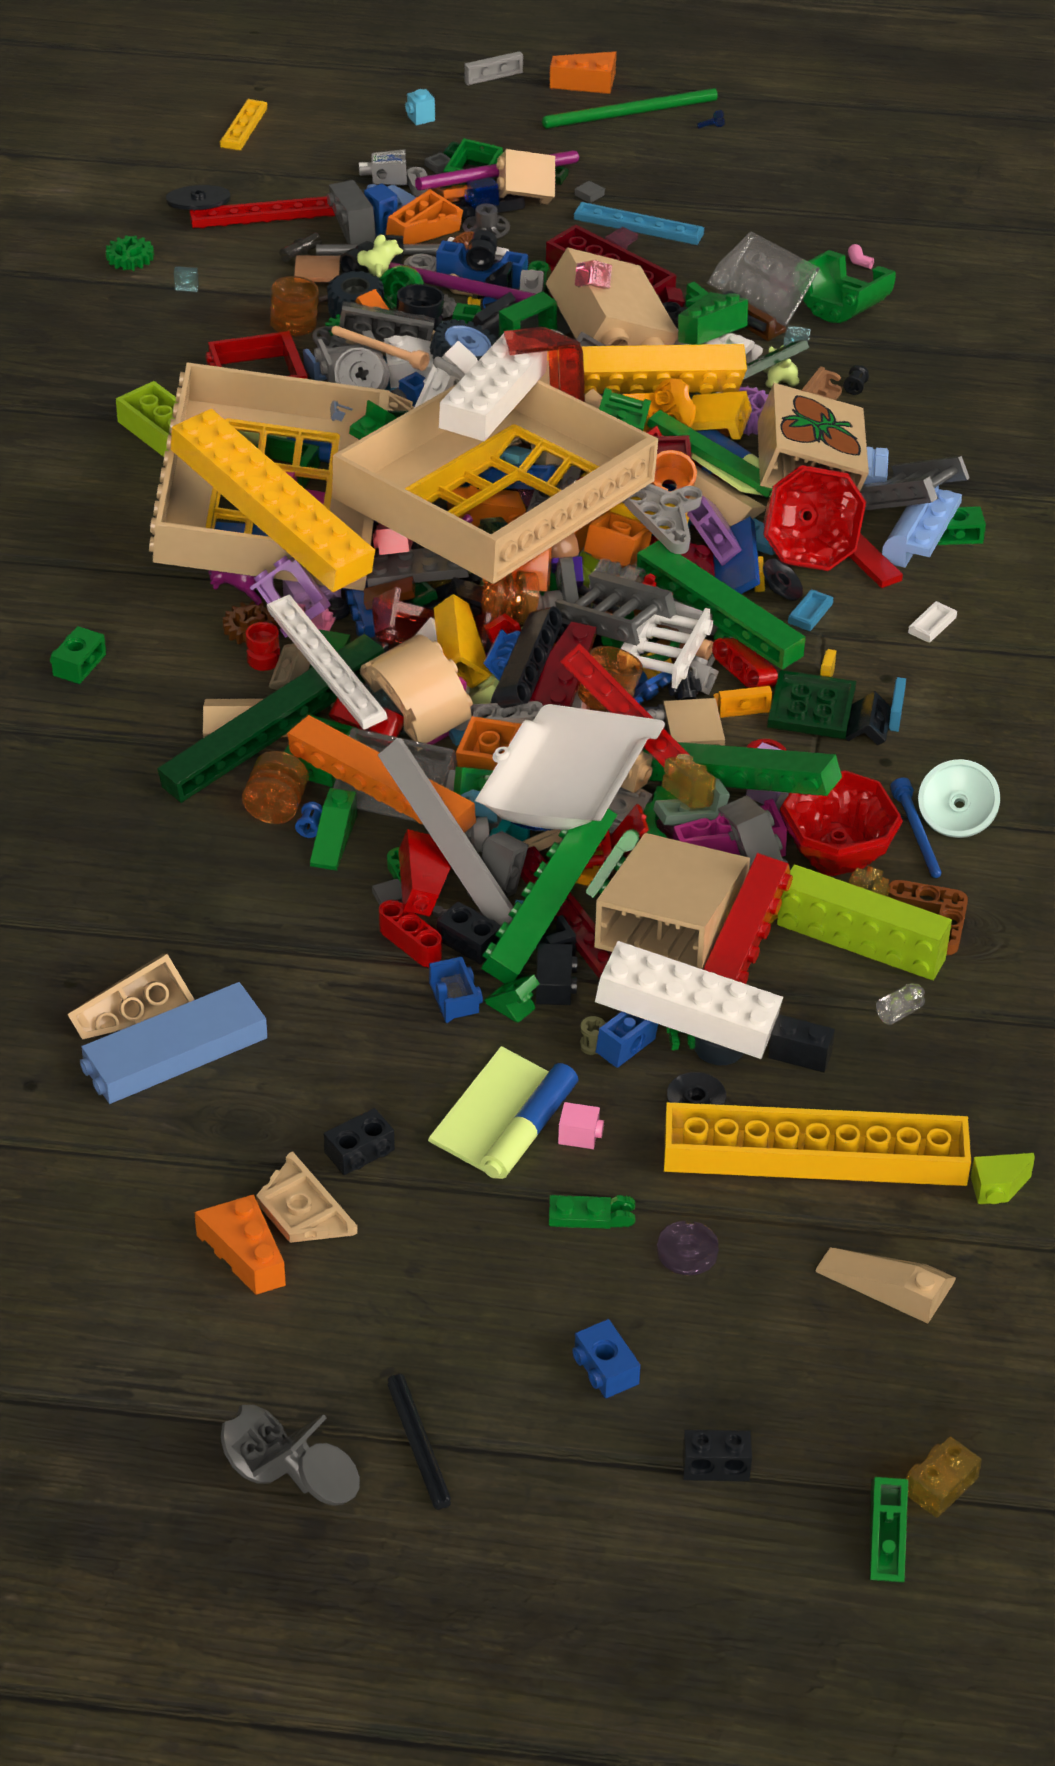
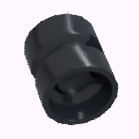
[466,230,498,271]
[340,241,374,273]

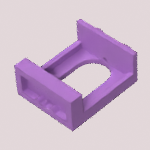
[250,556,331,638]

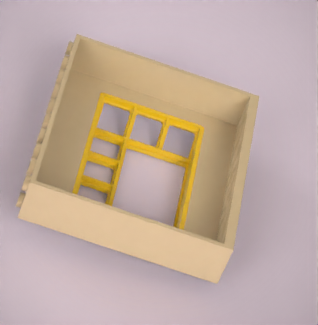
[149,362,390,591]
[332,380,658,584]

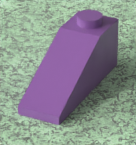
[687,496,742,565]

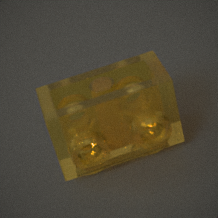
[906,1436,982,1518]

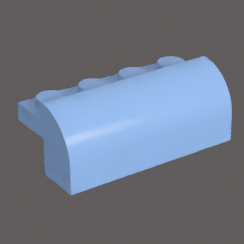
[882,486,962,568]

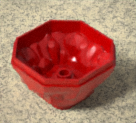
[763,465,866,571]
[780,770,903,876]

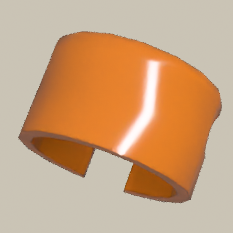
[650,450,697,499]

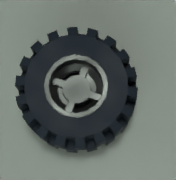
[327,271,384,319]

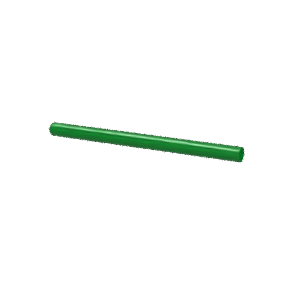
[542,88,718,128]

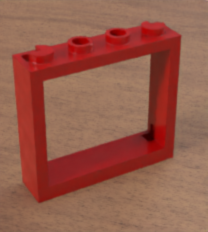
[205,331,308,379]

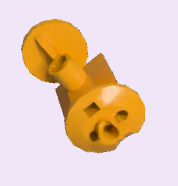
[622,378,696,432]

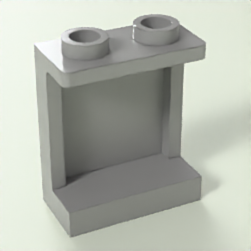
[314,330,383,383]

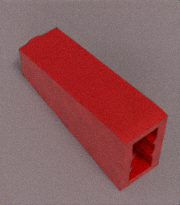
[398,829,451,917]

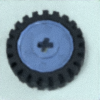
[430,319,497,361]

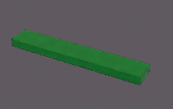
[646,410,772,497]

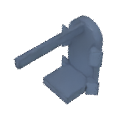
[330,400,352,421]

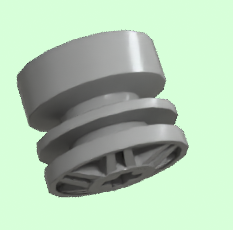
[334,347,390,390]

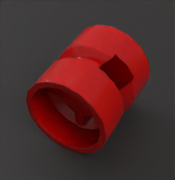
[246,622,280,671]

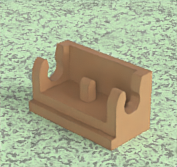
[802,367,843,400]

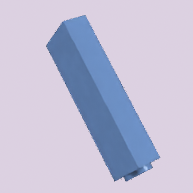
[80,982,267,1104]

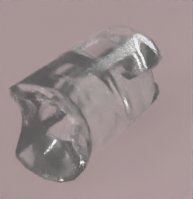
[876,983,925,1025]

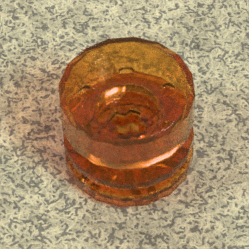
[270,276,319,336]
[482,571,539,625]
[578,646,643,712]
[242,751,309,824]

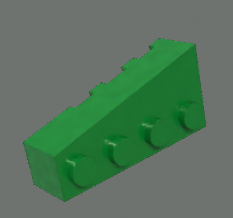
[678,292,748,345]

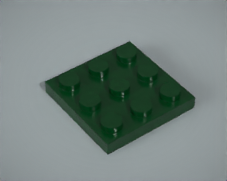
[767,670,857,739]

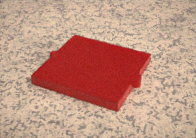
[610,804,649,857]

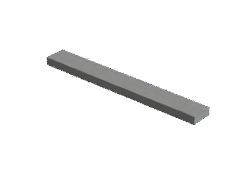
[378,738,513,925]

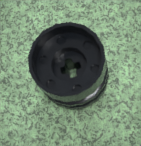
[396,284,444,331]

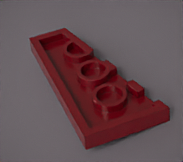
[529,622,597,707]

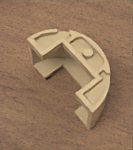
[360,634,473,748]

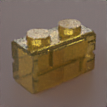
[662,754,716,809]

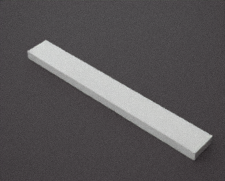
[267,594,387,730]

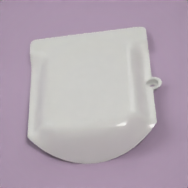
[475,704,665,830]

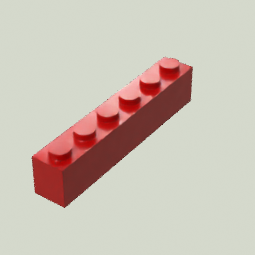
[703,853,793,984]

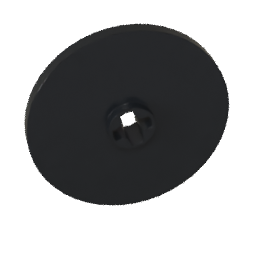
[166,185,231,210]

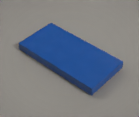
[713,517,760,594]

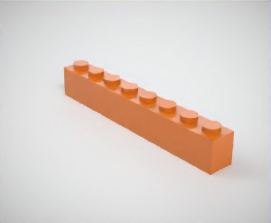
[288,715,476,833]

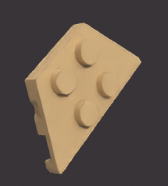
[256,1151,357,1243]

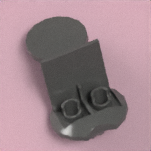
[221,1405,360,1505]

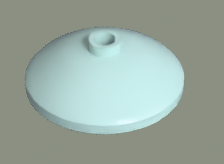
[918,759,1000,838]

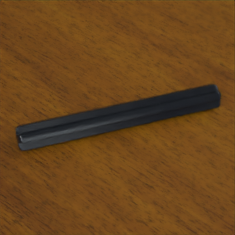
[388,1373,451,1510]

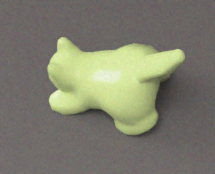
[357,234,403,278]
[763,346,800,388]

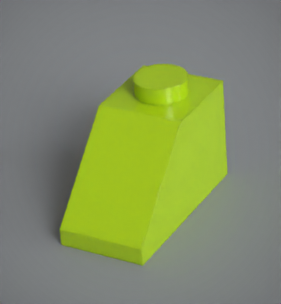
[971,1153,1035,1204]

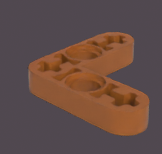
[887,880,968,955]

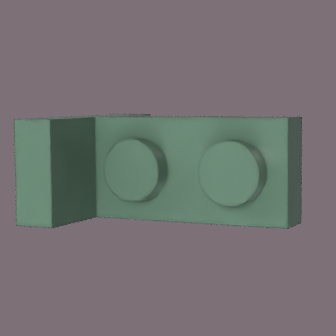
[653,779,730,826]

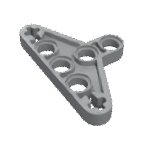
[622,484,702,554]

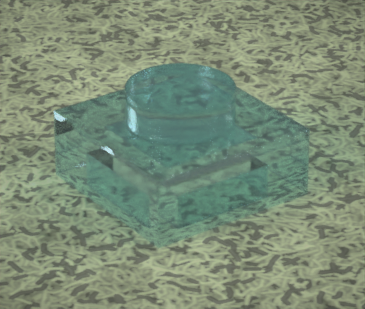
[174,266,199,292]
[783,325,811,346]

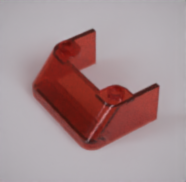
[504,327,585,402]
[372,587,492,652]

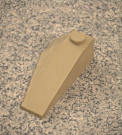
[67,954,195,1039]
[816,1247,956,1323]

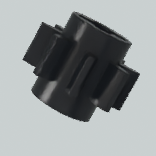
[668,672,702,700]

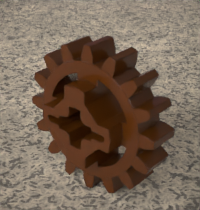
[223,601,278,645]

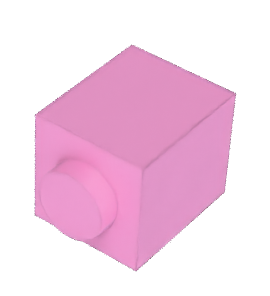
[558,1102,604,1149]

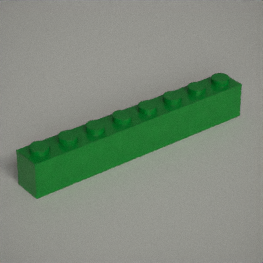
[636,540,806,670]
[643,742,842,796]
[481,809,618,984]

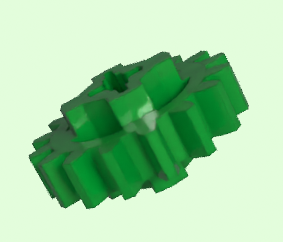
[105,236,154,271]

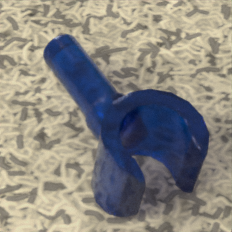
[697,110,725,128]

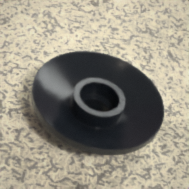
[763,559,803,601]
[667,1072,726,1105]

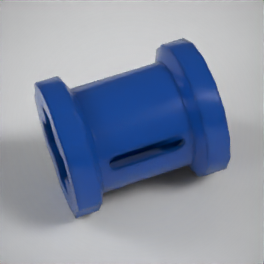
[295,802,323,838]

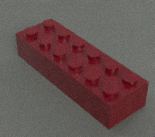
[546,224,676,304]

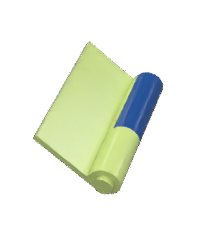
[662,429,770,497]
[428,1046,578,1179]

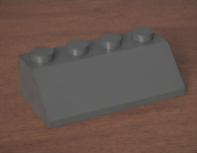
[337,302,434,342]

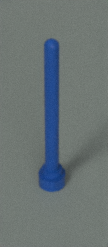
[890,778,941,878]

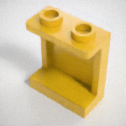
[691,391,752,440]

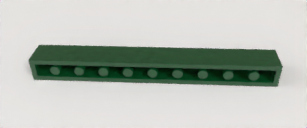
[157,634,385,803]

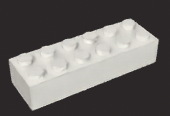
[439,334,548,441]
[595,941,783,1059]

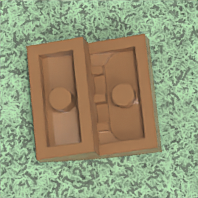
[294,255,340,282]

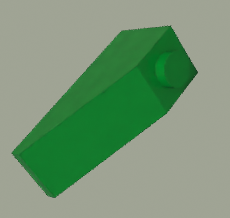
[310,788,357,871]
[870,1477,908,1583]

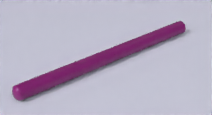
[415,150,579,191]
[388,262,535,303]

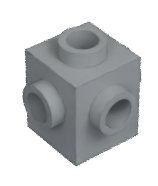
[688,655,719,695]

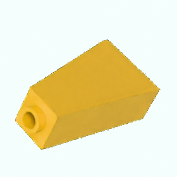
[434,594,492,689]

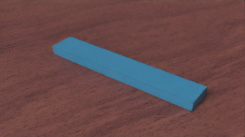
[574,202,704,245]

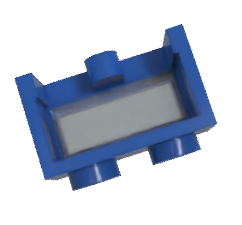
[429,957,483,1023]

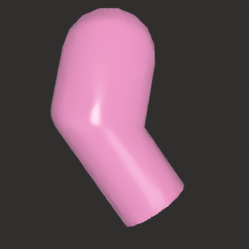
[848,244,874,269]

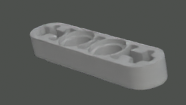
[455,701,543,730]

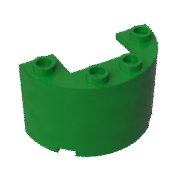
[792,250,896,323]

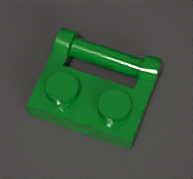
[599,388,651,431]

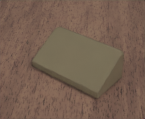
[268,644,310,690]

